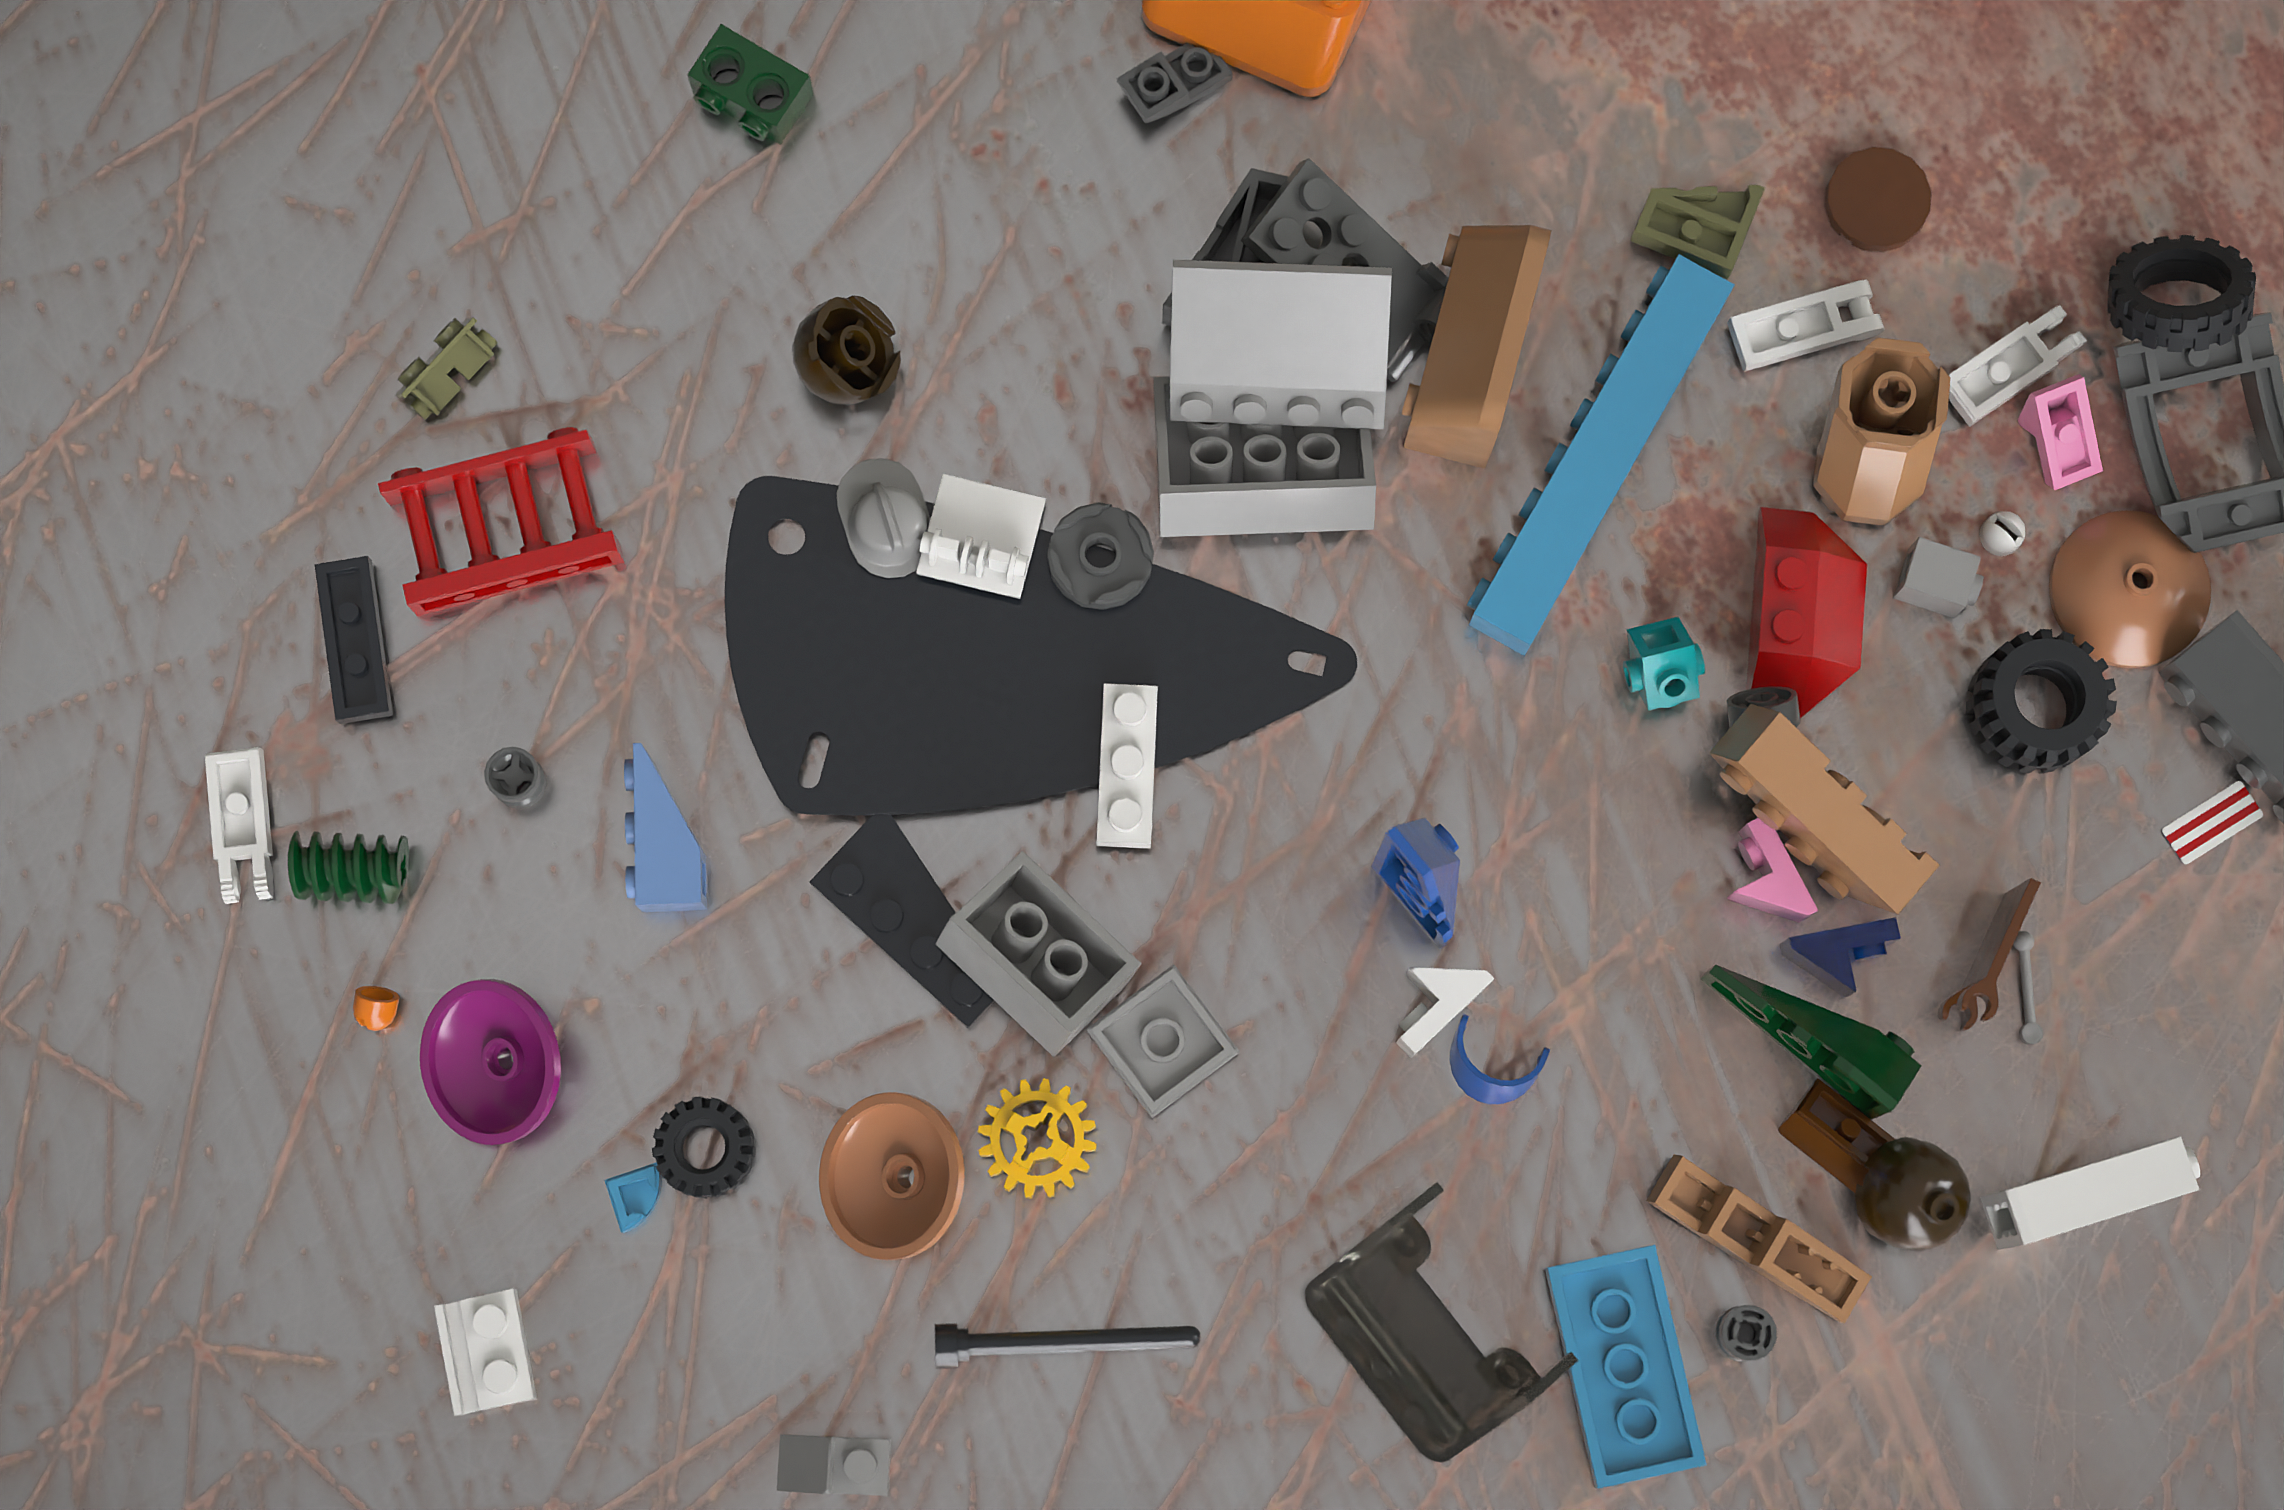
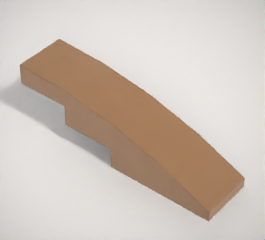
[1646,1154,1872,1324]

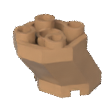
[1813,337,1951,526]

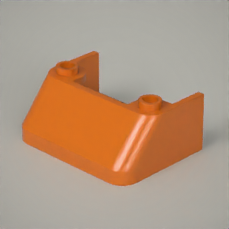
[1141,0,1371,97]

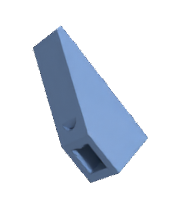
[624,743,707,912]

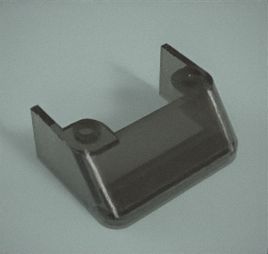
[1305,1182,1579,1462]

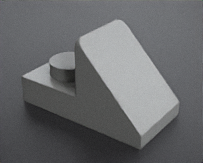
[777,1434,892,1496]

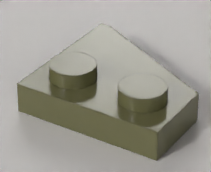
[1630,185,1765,280]

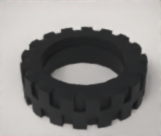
[2107,235,2256,352]

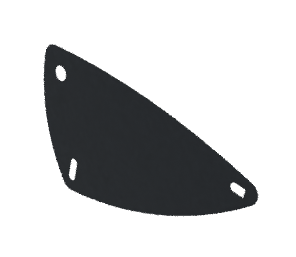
[724,476,1357,816]

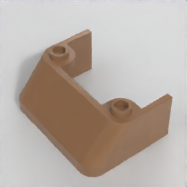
[1401,225,1552,469]

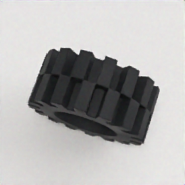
[652,1096,756,1199]

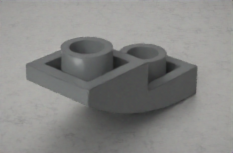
[1117,43,1233,124]

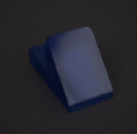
[1780,917,1901,997]

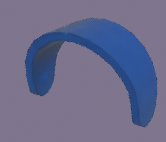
[1450,1014,1550,1104]

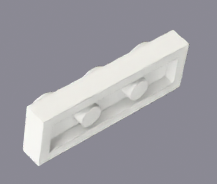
[1096,684,1158,848]

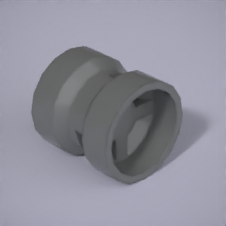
[484,747,547,809]
[1713,1305,1777,1362]

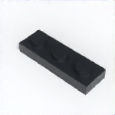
[314,556,393,724]

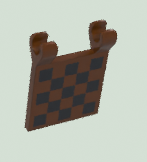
[1938,878,2041,1031]

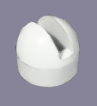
[1979,511,2026,556]

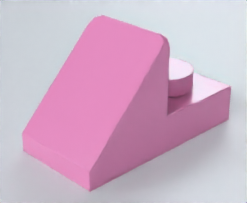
[2018,374,2103,490]
[1727,818,1818,922]

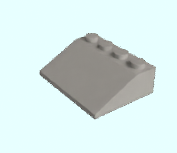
[1170,260,1392,429]
[1153,376,1376,537]

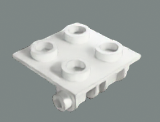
[916,474,1046,599]

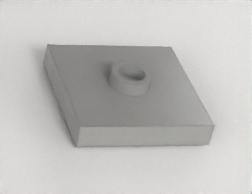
[1086,964,1239,1118]

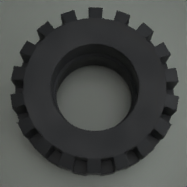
[1966,629,2117,773]

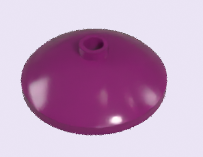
[420,979,561,1145]

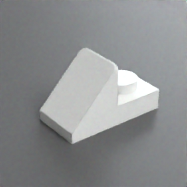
[1396,967,1494,1058]

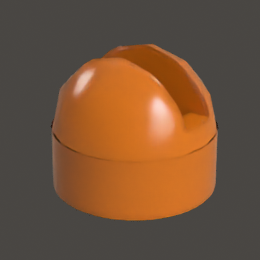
[353,986,399,1031]

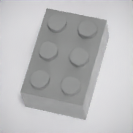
[936,851,1142,1057]

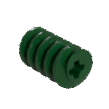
[287,831,409,904]

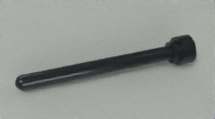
[935,1323,1201,1369]

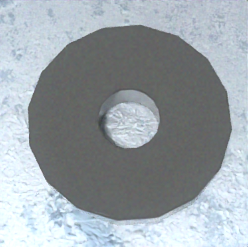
[1047,502,1154,610]

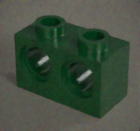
[687,24,814,145]

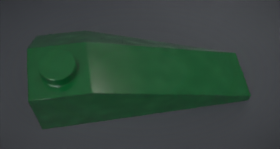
[1701,964,1922,1120]

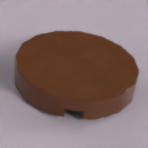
[1824,147,1932,252]

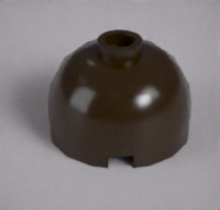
[792,295,901,405]
[1855,1137,1971,1251]

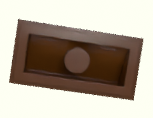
[1778,1078,1895,1193]

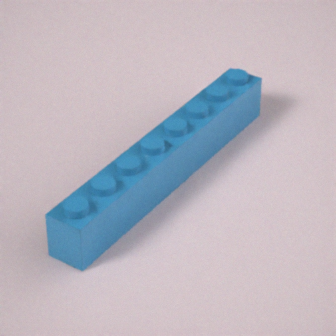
[1467,255,1735,656]

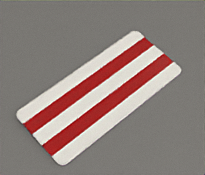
[2162,781,2263,864]

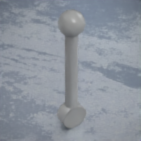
[2013,931,2044,1045]

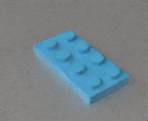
[1545,1245,1707,1489]

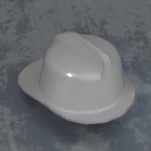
[836,458,931,578]

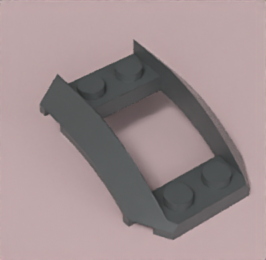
[2114,312,2284,553]

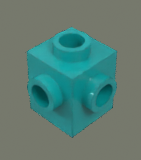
[1623,617,1705,711]

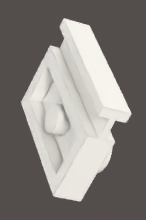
[434,1289,537,1416]

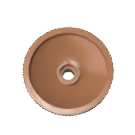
[2049,510,2211,668]
[819,1092,964,1260]

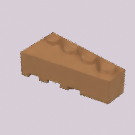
[1709,704,1940,915]

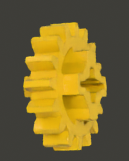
[978,1078,1097,1199]

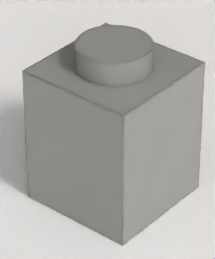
[1893,537,1984,618]

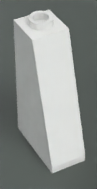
[1980,1137,2200,1250]

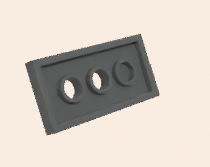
[1240,158,1449,382]

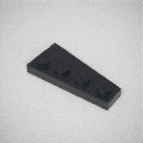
[809,815,996,1030]

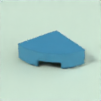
[604,1162,662,1233]

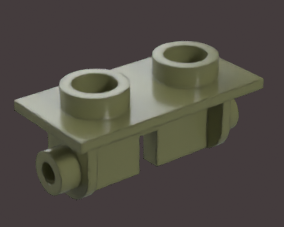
[395,317,497,420]

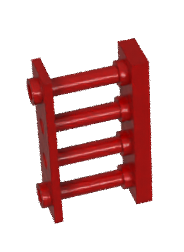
[378,427,624,616]

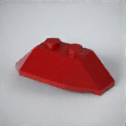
[1746,507,1867,719]

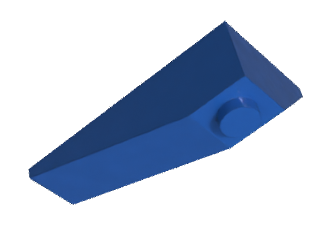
[1371,818,1460,949]

